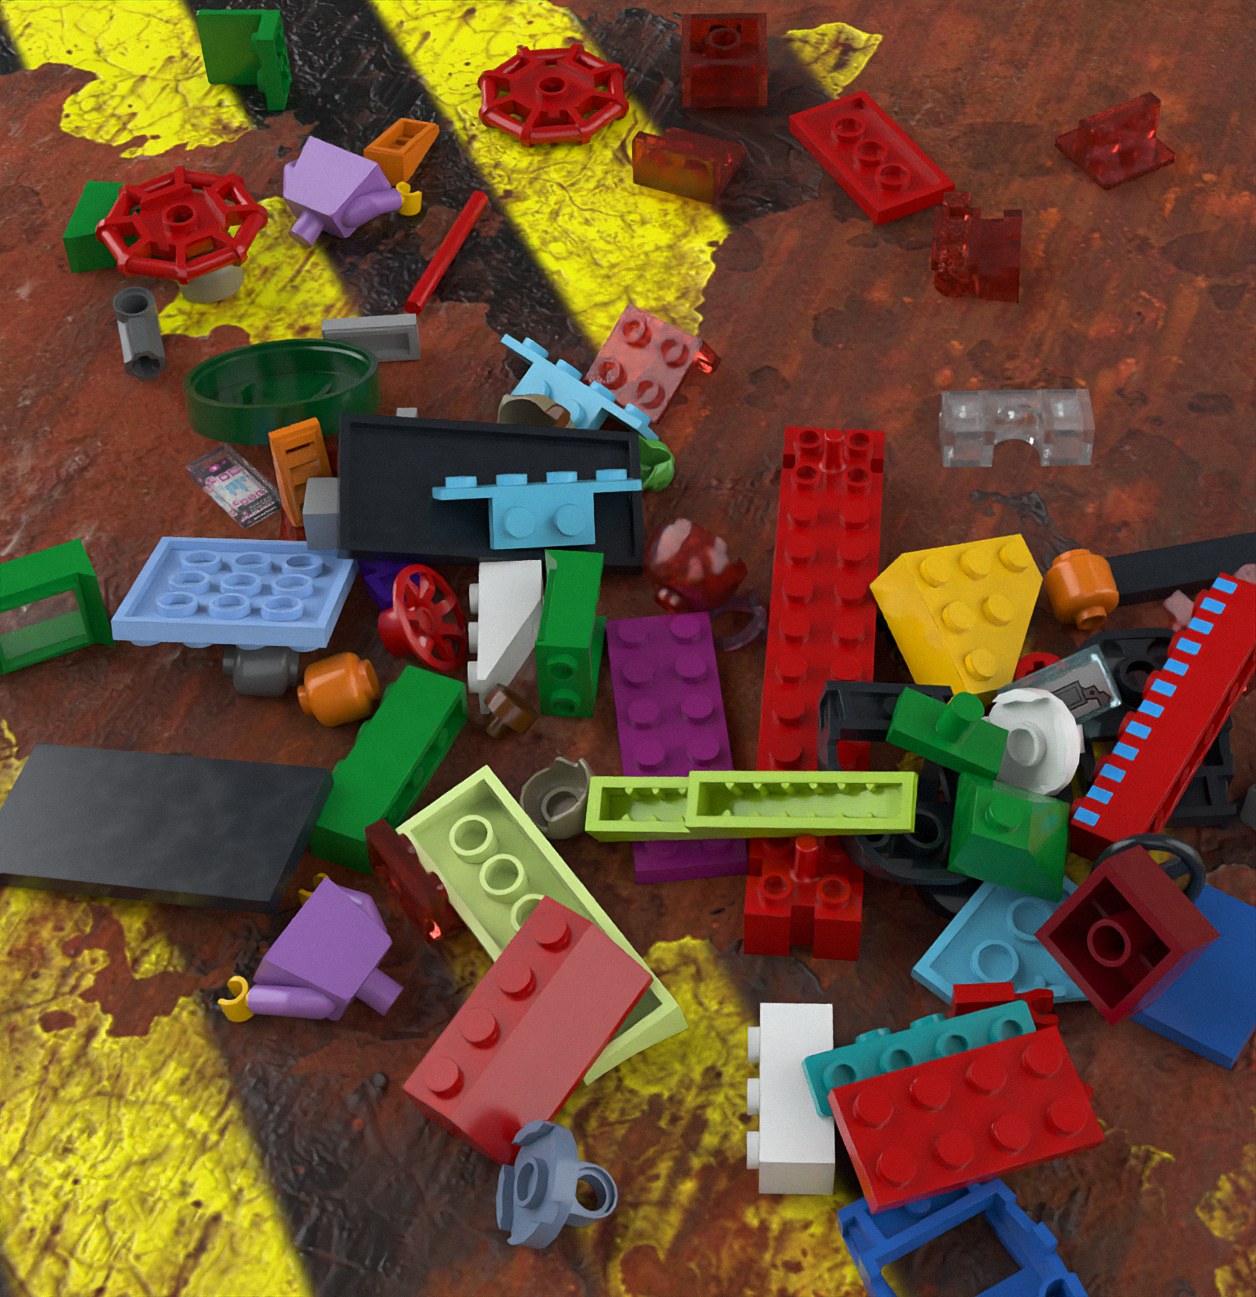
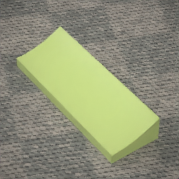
[395,765,689,1085]

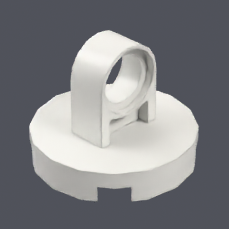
[981,687,1085,797]

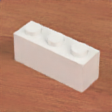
[747,1003,835,1195]

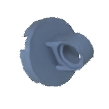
[496,1119,618,1250]

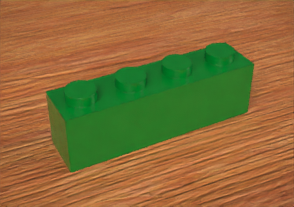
[309,664,469,876]

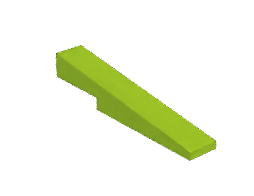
[585,771,918,842]

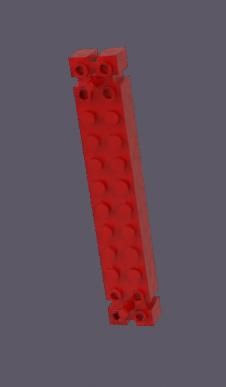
[744,426,885,961]

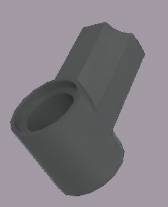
[113,286,167,381]

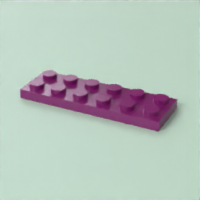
[605,611,748,885]

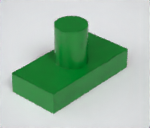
[886,687,1009,780]

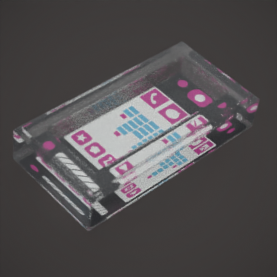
[187,443,283,529]

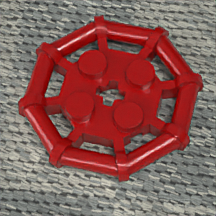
[477,44,629,148]
[96,165,268,286]

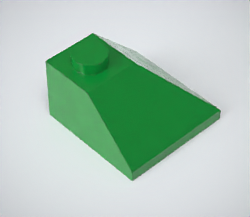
[947,771,1070,903]

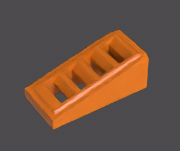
[363,118,439,186]
[268,417,333,527]

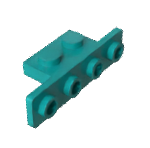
[802,1000,1036,1118]

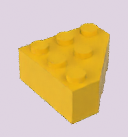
[869,534,1043,708]

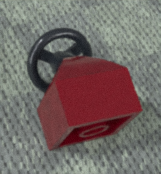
[1034,833,1221,1027]

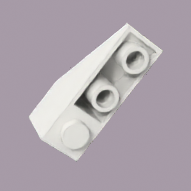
[468,560,544,714]

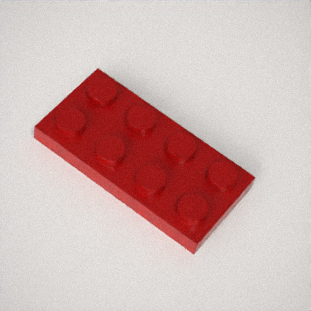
[789,90,955,226]
[827,1026,1105,1215]

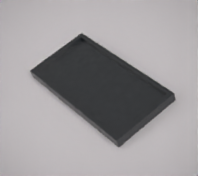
[337,412,646,576]
[0,743,334,916]

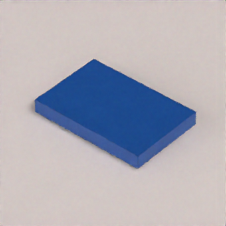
[1129,884,1256,1071]

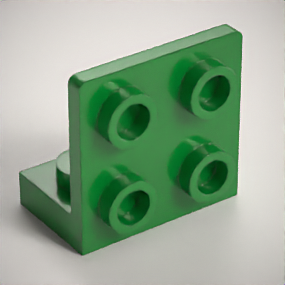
[196,9,292,110]

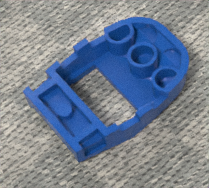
[837,1177,1088,1297]

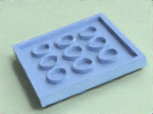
[111,537,359,652]

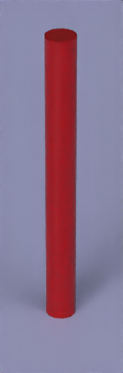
[404,190,488,316]

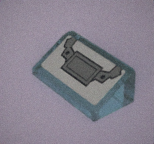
[996,644,1122,724]

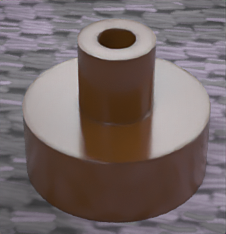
[483,683,539,740]

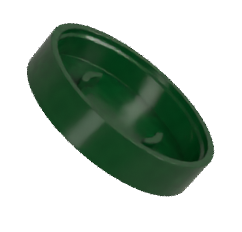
[183,338,382,445]

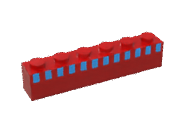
[1068,572,1256,862]

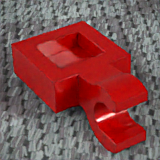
[950,982,1059,1031]

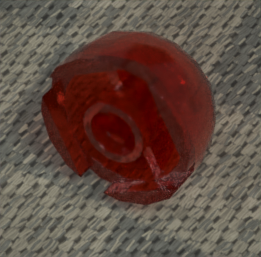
[642,516,748,614]

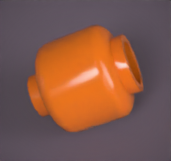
[1044,549,1119,630]
[297,652,381,728]

